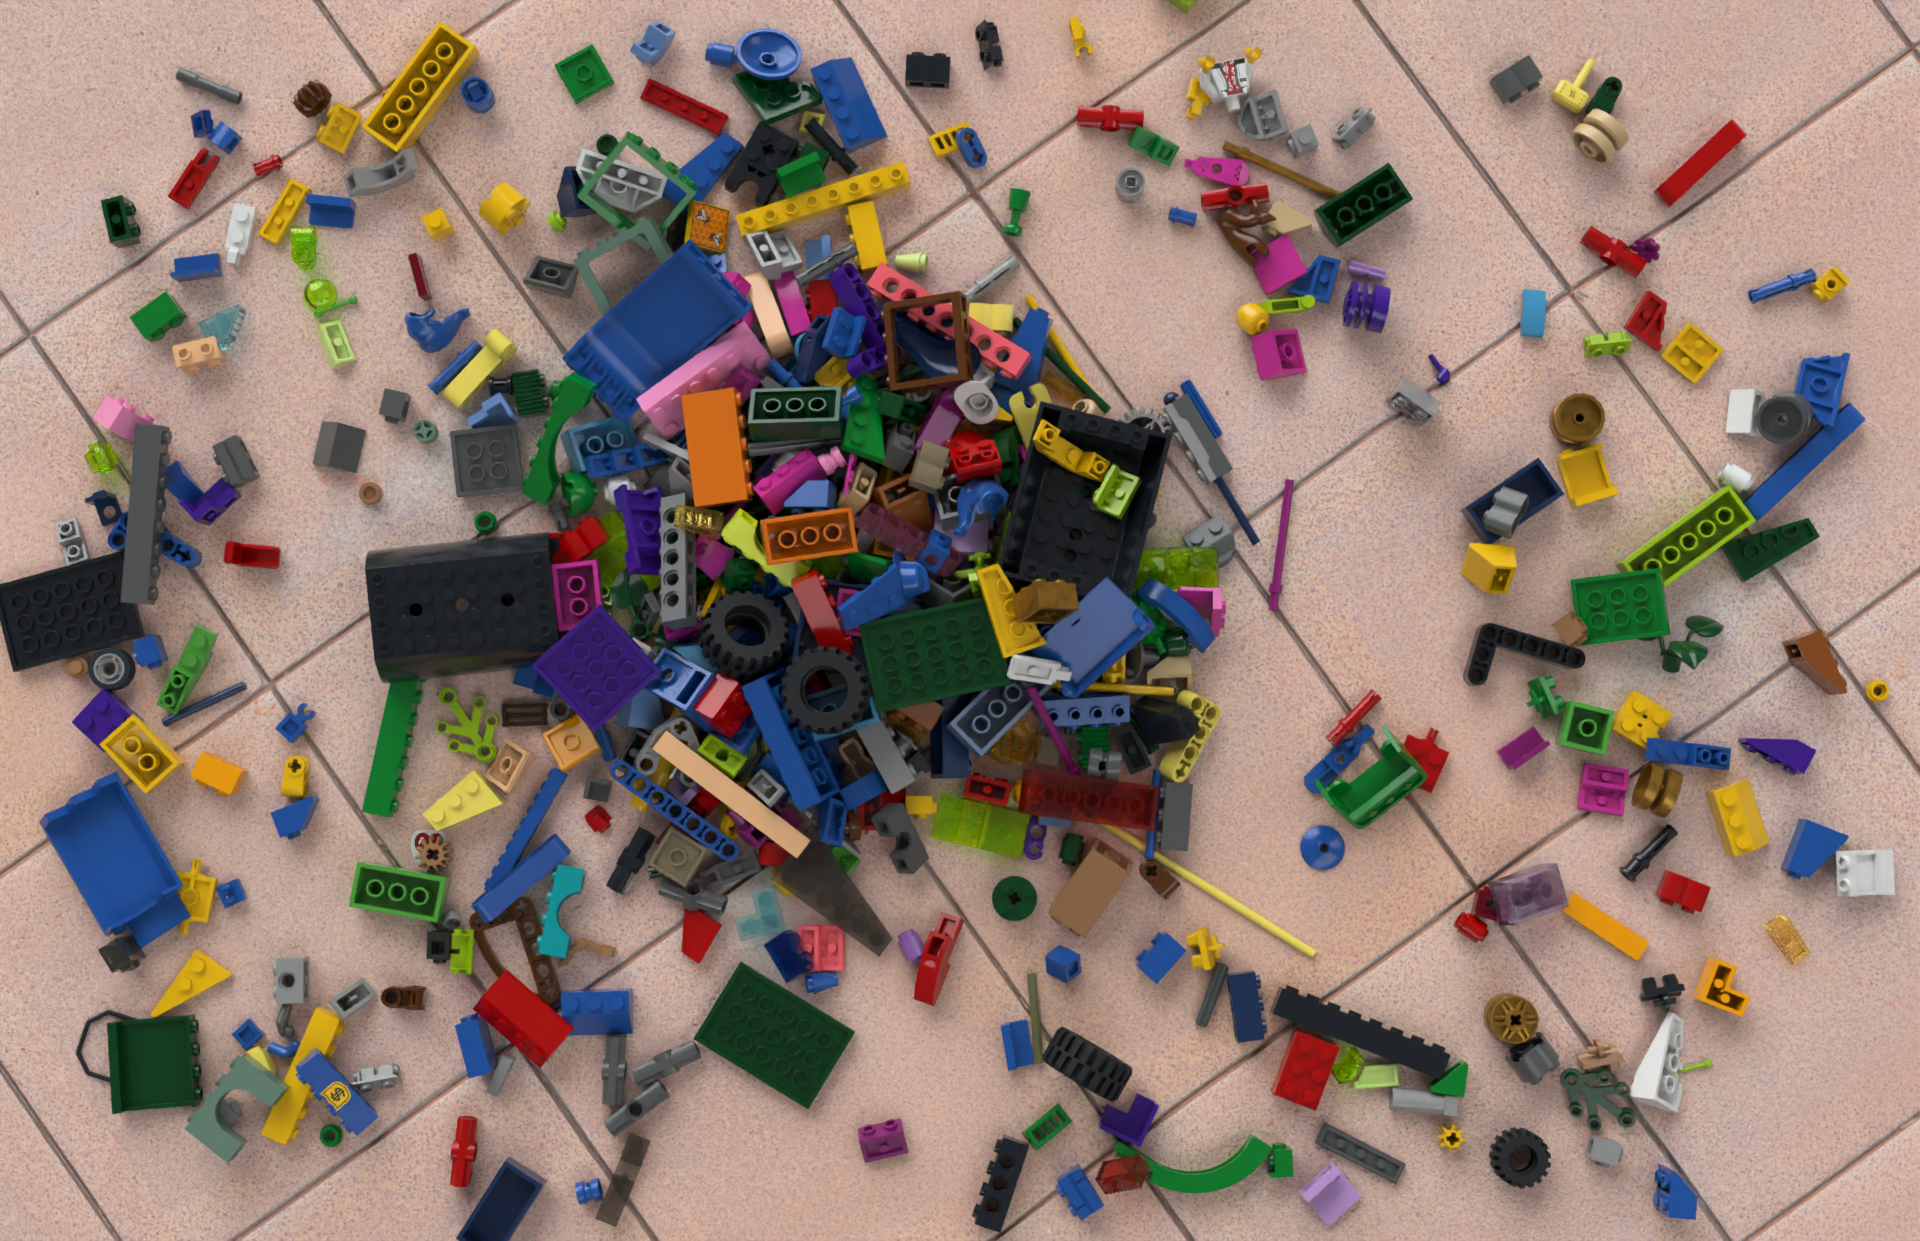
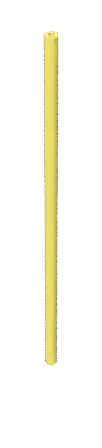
[1073,799,1316,958]

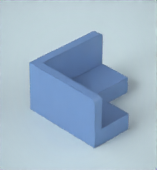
[466,392,521,428]

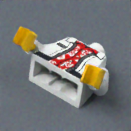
[1197,47,1262,113]

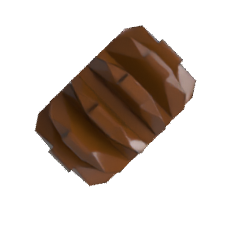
[293,80,332,118]

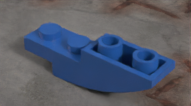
[1645,738,1731,770]

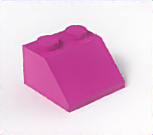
[1251,330,1307,381]

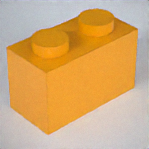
[190,752,248,797]

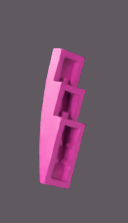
[773,270,811,337]

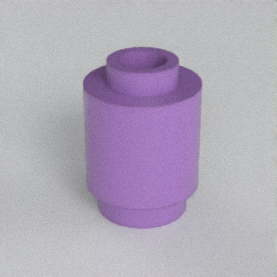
[897,929,924,964]

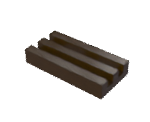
[502,703,548,727]

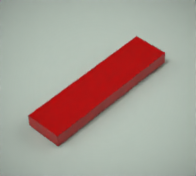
[640,78,729,136]

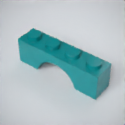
[536,864,586,959]

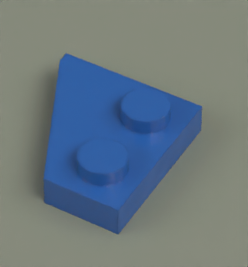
[1288,255,1341,304]

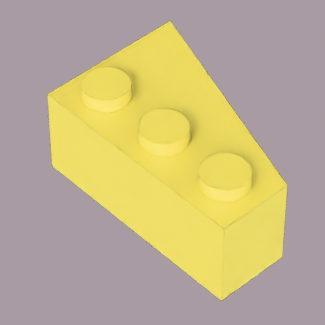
[422,770,508,831]

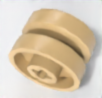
[1570,109,1629,165]

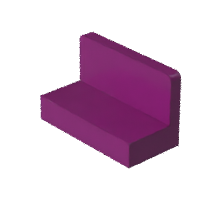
[1496,726,1551,770]

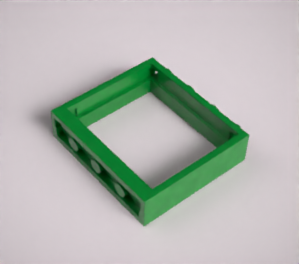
[577,131,698,252]

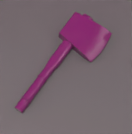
[696,474,764,581]

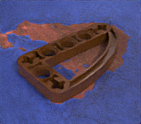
[469,896,561,1003]

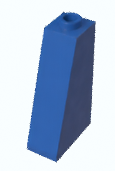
[994,307,1053,400]

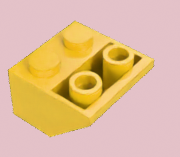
[1461,543,1517,594]

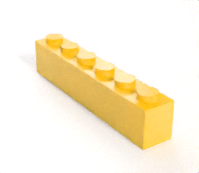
[261,1007,346,1145]

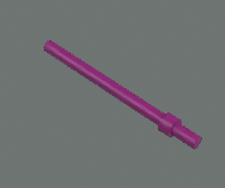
[1268,479,1294,611]
[1027,685,1086,790]

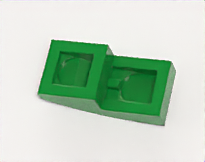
[1128,125,1180,167]

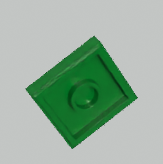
[554,44,614,104]

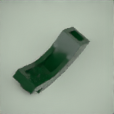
[991,423,1024,490]

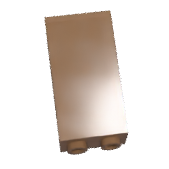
[1048,837,1133,938]

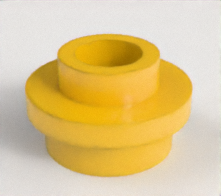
[1866,680,1889,702]

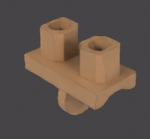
[1576,1038,1624,1073]

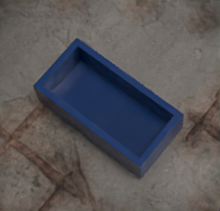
[1460,457,1564,544]
[930,694,972,779]
[456,1157,547,1241]

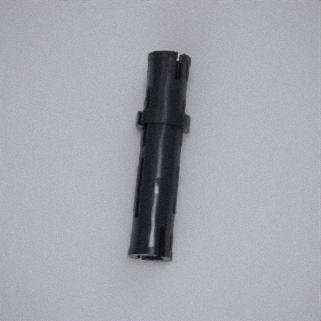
[804,117,859,176]

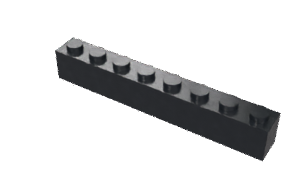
[1270,985,1450,1080]

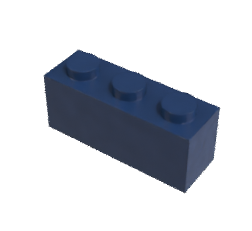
[1226,970,1267,1043]

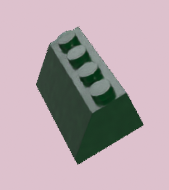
[748,386,843,441]

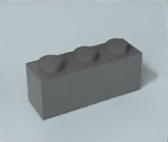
[1156,782,1193,851]

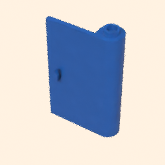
[1030,577,1155,699]

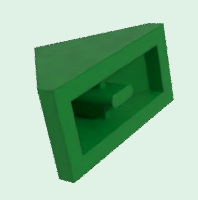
[1426,1059,1469,1097]

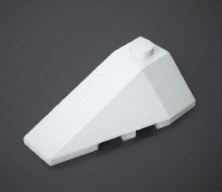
[1630,1012,1684,1113]

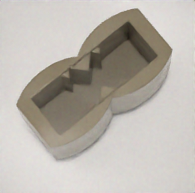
[908,440,951,494]

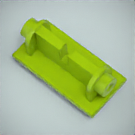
[1583,331,1632,357]
[449,928,475,975]

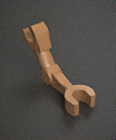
[558,938,616,967]

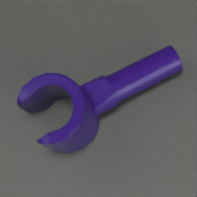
[1428,354,1450,384]

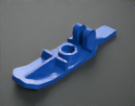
[1304,724,1375,793]

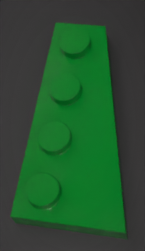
[840,376,885,464]

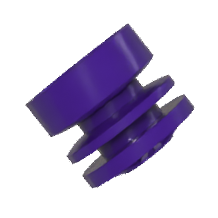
[1342,281,1391,333]

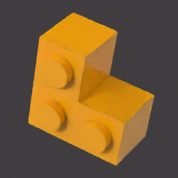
[1693,956,1751,1017]

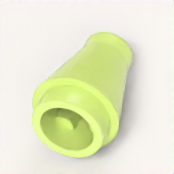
[895,252,928,274]

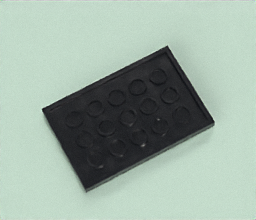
[0,551,145,672]

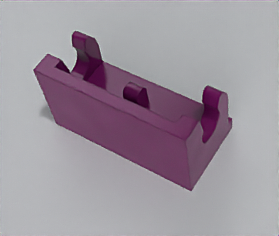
[722,364,761,402]

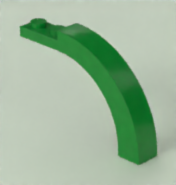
[1113,1134,1272,1193]

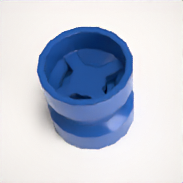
[575,1178,603,1205]

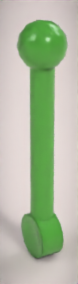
[313,296,358,317]

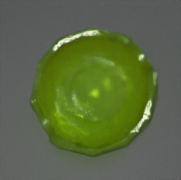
[303,279,338,313]

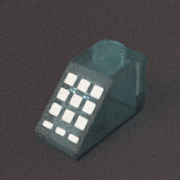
[198,304,246,350]

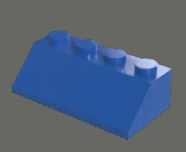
[810,57,887,154]

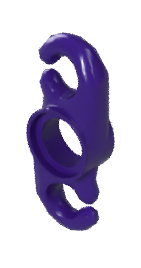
[1024,804,1047,860]

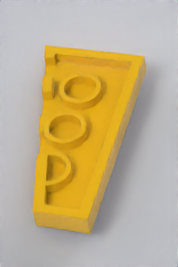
[975,564,1047,658]

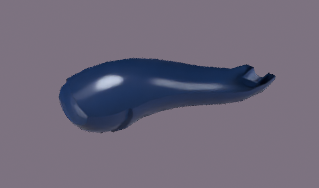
[896,321,982,378]

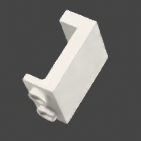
[1836,849,1895,897]

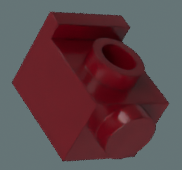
[1471,886,1502,921]

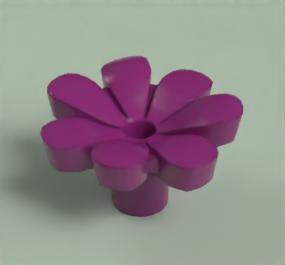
[1631,238,1660,263]

